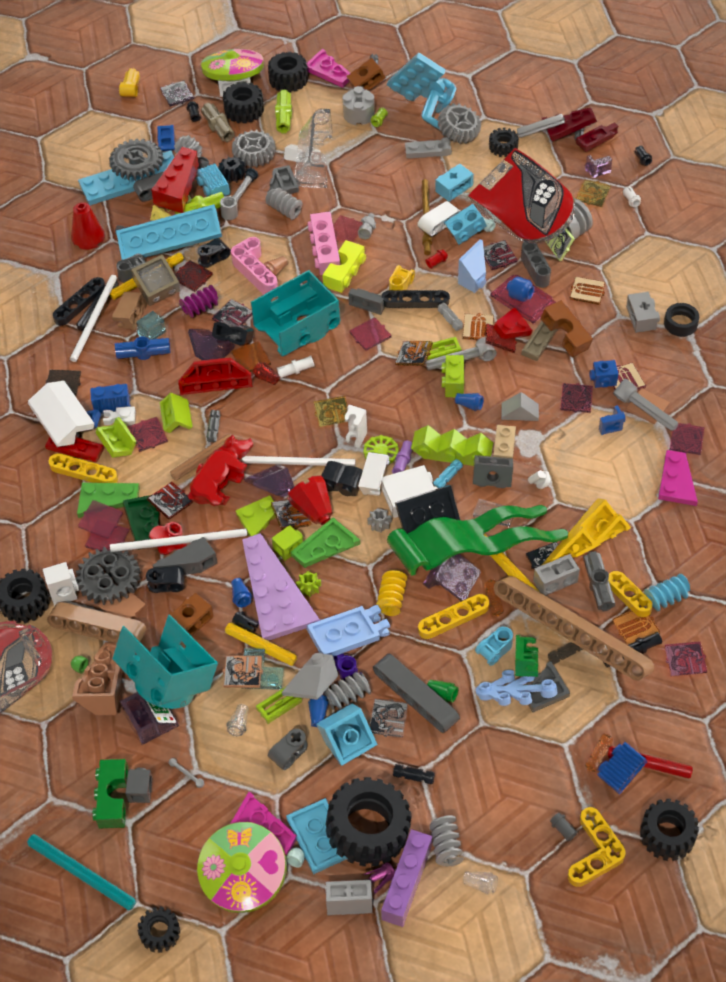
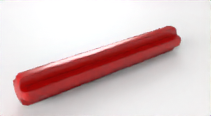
[607,746,693,779]

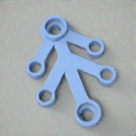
[475,670,558,706]

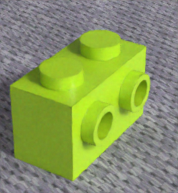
[442,355,464,397]

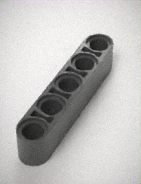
[373,653,460,733]

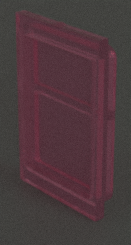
[490,275,556,324]

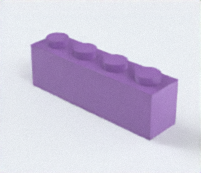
[381,829,432,927]

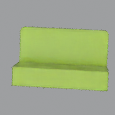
[160,393,193,433]

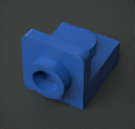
[599,405,626,435]

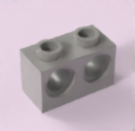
[533,554,580,596]

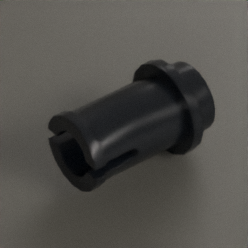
[186,101,200,122]
[634,146,652,166]
[232,611,259,634]

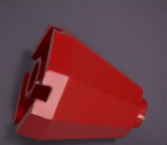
[287,476,332,525]

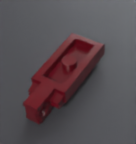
[576,122,619,152]

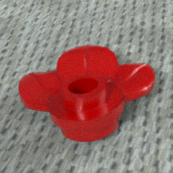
[149,522,187,555]

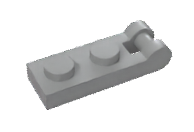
[405,137,452,159]

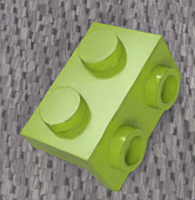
[95,417,136,458]

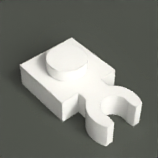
[103,406,136,426]

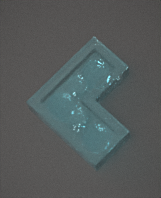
[242,648,284,690]

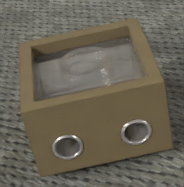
[131,254,180,306]

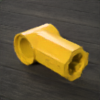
[119,69,140,97]

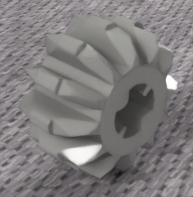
[174,135,202,158]

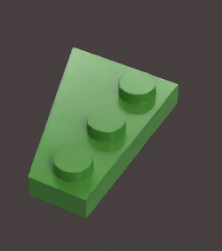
[77,483,140,518]
[291,518,360,568]

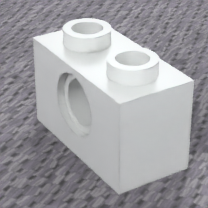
[43,562,79,606]

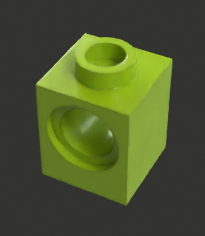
[272,525,303,561]

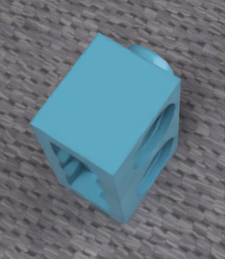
[444,204,487,245]

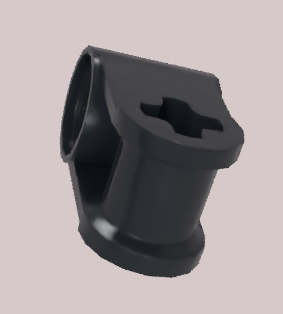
[197,238,231,268]
[146,566,185,593]

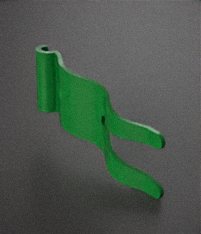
[387,505,568,576]

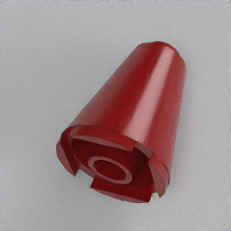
[71,202,105,250]

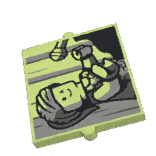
[545,224,575,261]

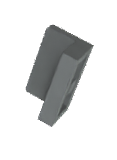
[348,288,389,315]

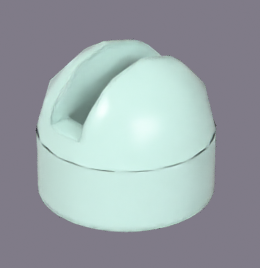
[286,848,305,868]

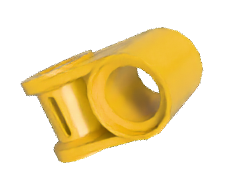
[389,265,415,290]

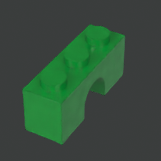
[92,759,129,829]

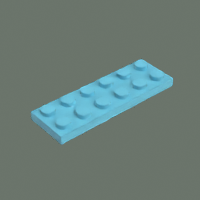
[78,151,174,205]
[116,204,222,260]

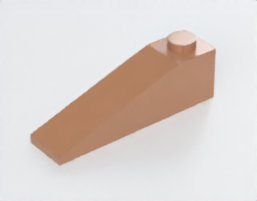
[72,642,123,715]

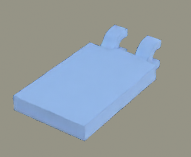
[307,605,390,656]

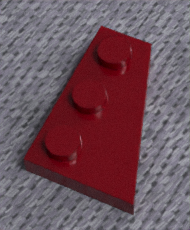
[541,107,597,142]

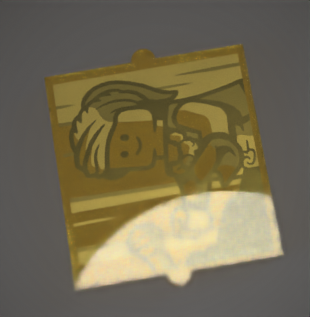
[576,179,611,207]
[314,396,348,427]

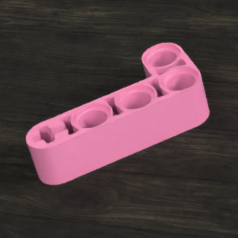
[231,237,278,295]

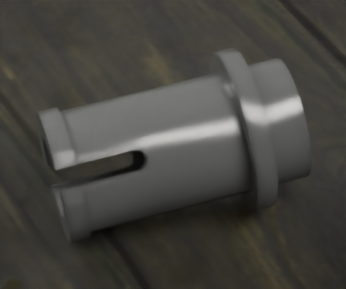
[550,813,578,842]

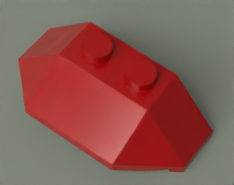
[178,357,253,395]

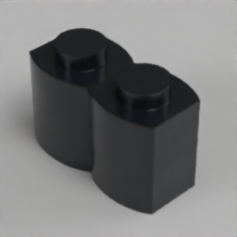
[212,321,254,345]
[321,461,363,496]

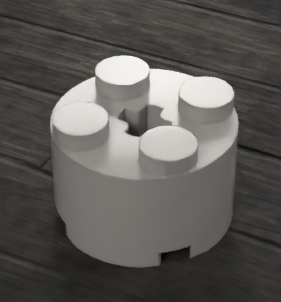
[342,86,375,125]

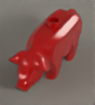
[188,435,253,506]

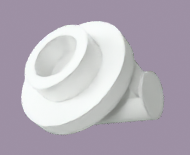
[528,470,550,489]

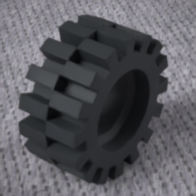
[489,127,519,157]
[138,907,180,953]

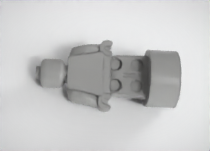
[358,213,376,240]

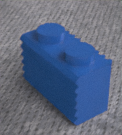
[90,384,131,414]
[597,742,647,795]

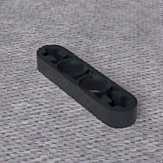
[53,277,105,326]
[381,290,450,308]

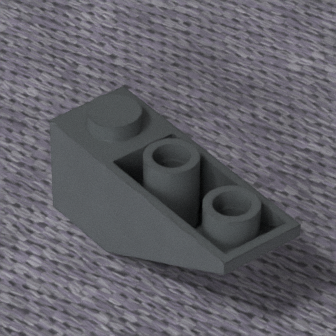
[152,537,218,577]

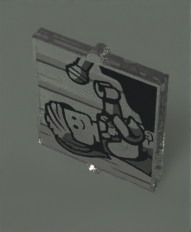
[369,699,408,738]

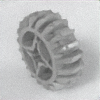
[437,103,481,144]
[232,129,276,168]

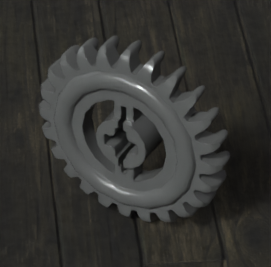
[109,139,164,181]

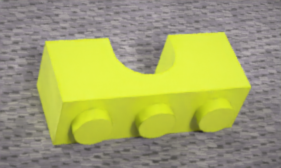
[323,240,366,293]

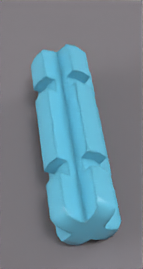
[433,459,463,488]

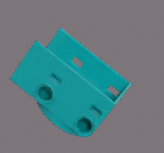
[251,270,340,357]
[112,615,218,709]

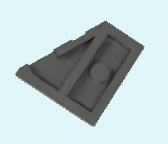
[267,165,299,194]

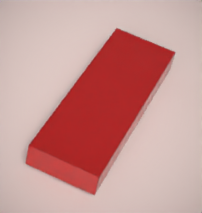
[45,437,105,463]

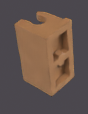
[112,292,147,330]

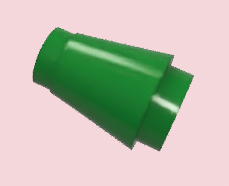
[427,679,459,703]

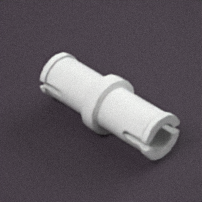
[277,356,314,379]

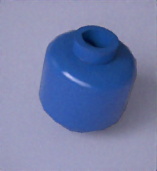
[507,277,534,302]

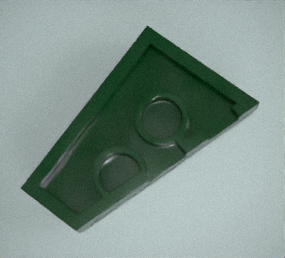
[123,493,160,550]

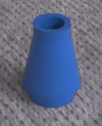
[455,393,484,411]
[231,578,252,608]
[308,695,329,727]

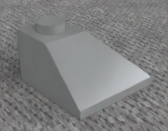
[282,653,338,700]

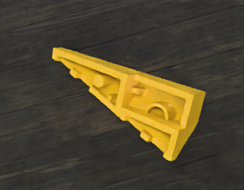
[541,498,631,566]

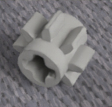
[367,508,392,533]

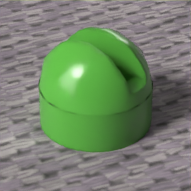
[71,656,89,674]

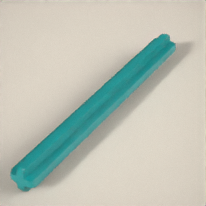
[27,834,136,910]

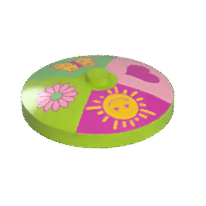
[201,49,264,81]
[197,822,287,913]

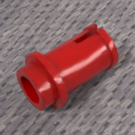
[425,249,448,269]

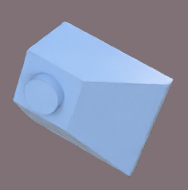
[458,240,486,293]

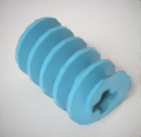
[644,574,690,612]

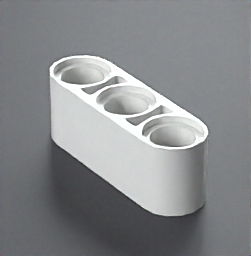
[417,201,461,236]

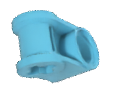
[475,627,513,666]

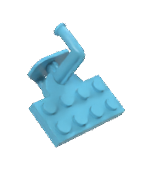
[387,53,456,129]

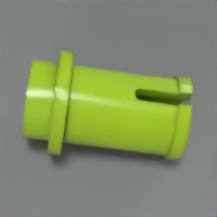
[371,107,388,127]

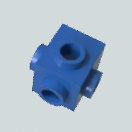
[589,360,619,388]

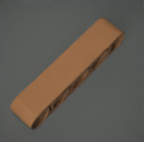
[47,602,147,644]

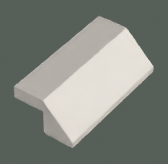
[28,381,94,447]

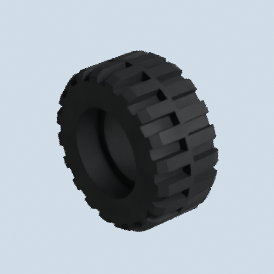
[325,777,412,867]

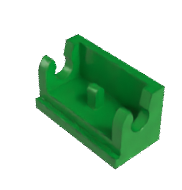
[515,635,538,677]

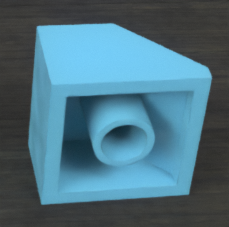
[316,703,378,766]

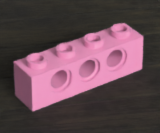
[308,212,340,275]

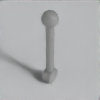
[169,758,204,788]

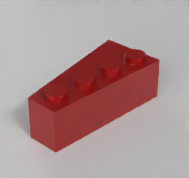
[152,147,199,213]

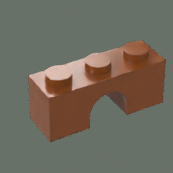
[540,300,593,357]

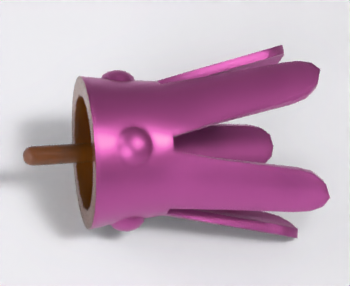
[364,862,397,894]

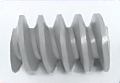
[265,187,302,220]
[324,672,371,710]
[430,815,464,867]

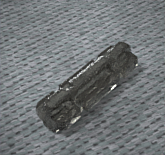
[548,642,583,664]

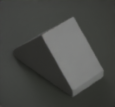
[501,392,539,421]

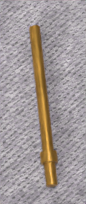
[422,179,432,255]

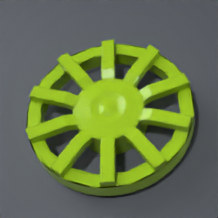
[363,435,399,464]

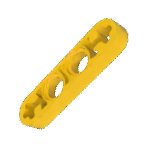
[48,454,118,483]
[418,594,489,639]

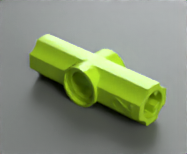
[275,90,292,134]
[174,192,224,215]

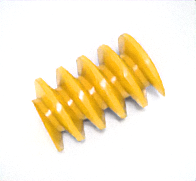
[376,570,407,616]

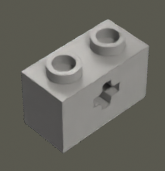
[626,292,660,333]

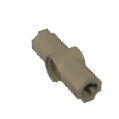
[201,102,235,143]

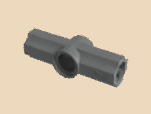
[583,551,615,611]

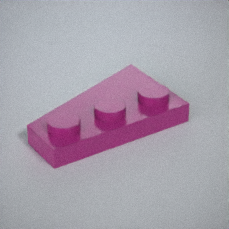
[307,49,350,88]
[658,450,698,506]
[230,792,297,856]

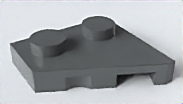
[528,661,570,713]

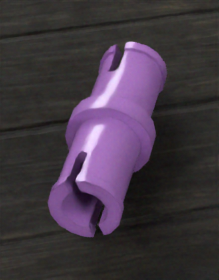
[392,441,412,474]

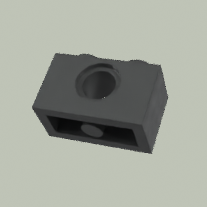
[473,455,513,488]

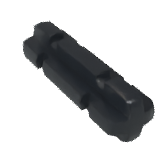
[393,764,435,784]

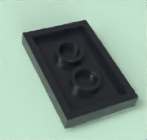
[395,485,460,534]

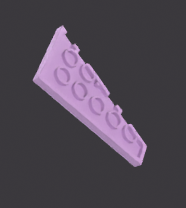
[242,533,320,641]

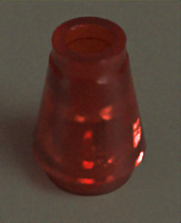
[252,361,280,386]

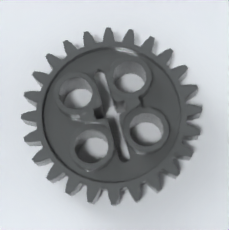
[75,547,141,605]

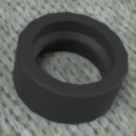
[664,303,700,337]

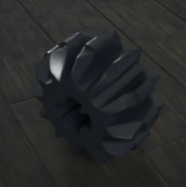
[218,156,246,183]

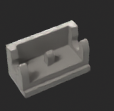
[326,880,372,915]

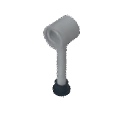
[220,168,258,220]

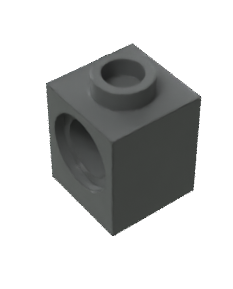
[126,768,153,803]

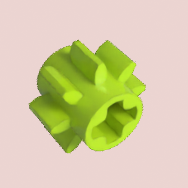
[296,571,321,597]

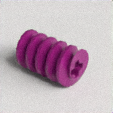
[179,285,218,318]

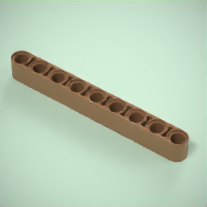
[494,576,654,681]

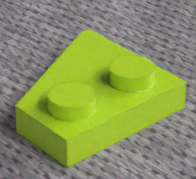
[236,495,277,537]

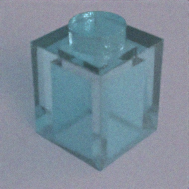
[136,311,166,340]

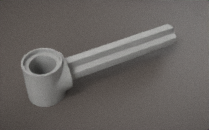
[425,337,497,370]
[613,378,679,431]

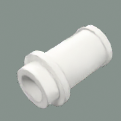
[623,187,641,207]

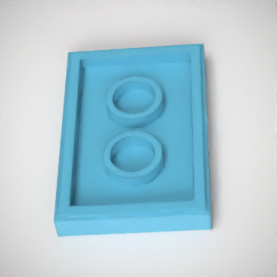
[286,798,347,874]

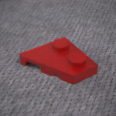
[493,308,533,339]

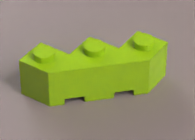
[411,425,494,466]

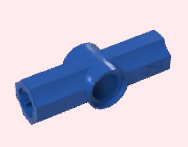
[115,336,171,360]

